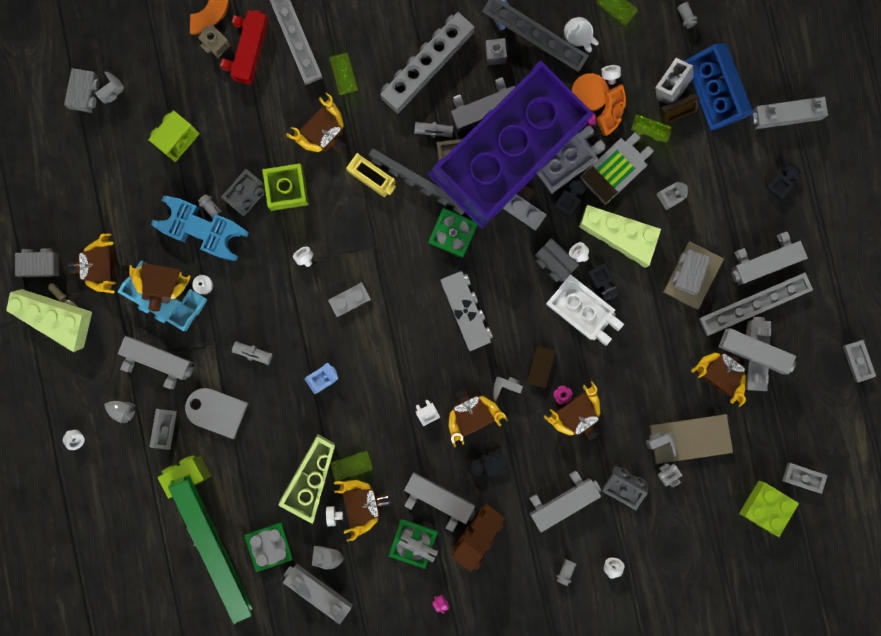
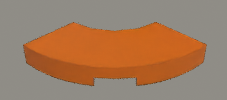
[190,0,230,35]
[596,84,626,136]

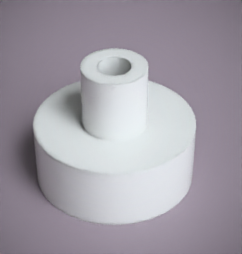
[601,65,621,85]
[569,242,589,263]
[293,247,313,267]
[193,275,213,295]
[63,430,85,450]
[326,506,343,526]
[604,558,625,579]

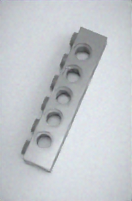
[380,12,475,114]

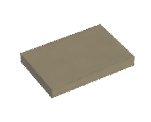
[663,241,724,310]

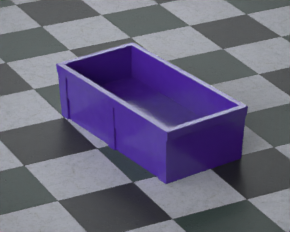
[428,60,594,229]

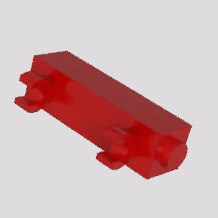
[220,10,269,85]

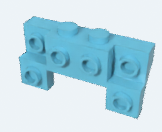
[118,260,208,332]

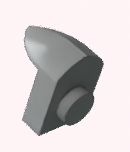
[95,71,124,103]
[657,182,688,210]
[494,377,523,401]
[104,401,136,423]
[646,432,677,456]
[312,546,344,569]

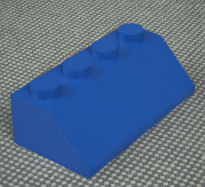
[684,43,754,131]

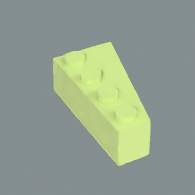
[579,205,661,268]
[6,289,92,352]
[279,434,335,524]

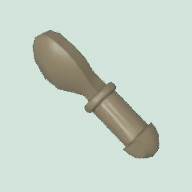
[48,283,77,307]

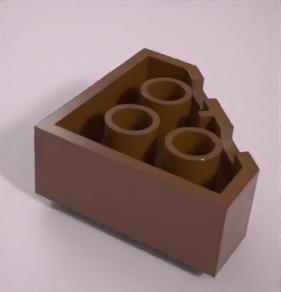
[451,502,505,572]

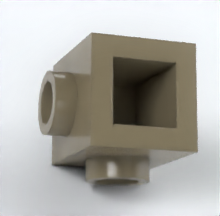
[198,24,231,58]

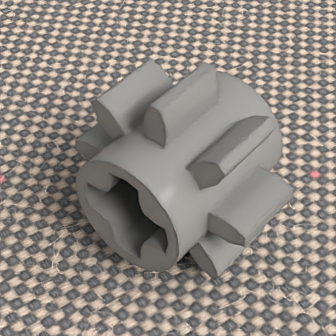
[658,463,682,488]

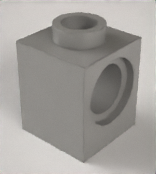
[485,38,507,66]

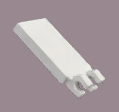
[546,274,624,346]

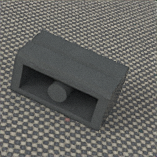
[534,238,579,283]

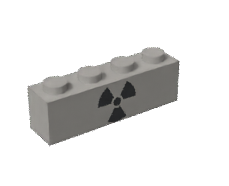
[440,271,493,352]

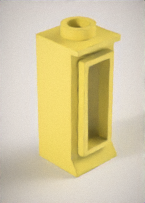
[346,153,396,198]

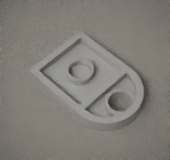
[185,388,248,439]

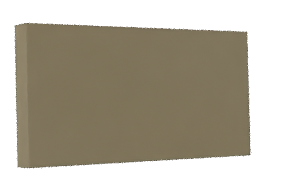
[649,414,733,464]

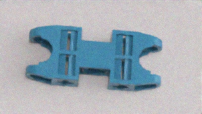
[151,196,249,261]

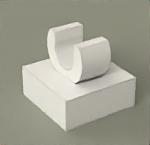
[416,400,440,426]

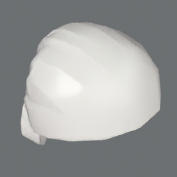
[564,17,599,52]

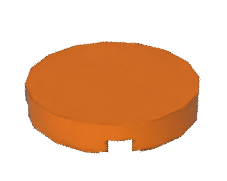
[571,73,609,112]

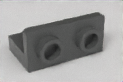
[221,169,266,216]
[602,466,649,510]

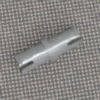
[414,122,453,138]
[232,341,272,365]
[398,533,438,563]

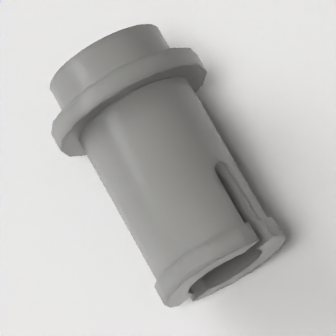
[677,2,698,28]
[198,194,222,219]
[557,559,577,586]

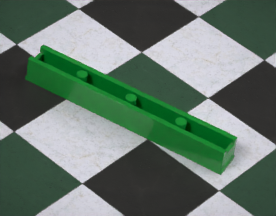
[168,474,253,624]

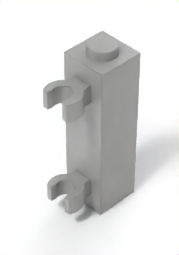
[451,78,515,133]
[750,97,828,129]
[731,232,808,285]
[744,317,771,391]
[718,328,796,374]
[118,336,194,389]
[529,471,601,532]
[404,472,476,532]
[283,564,353,625]

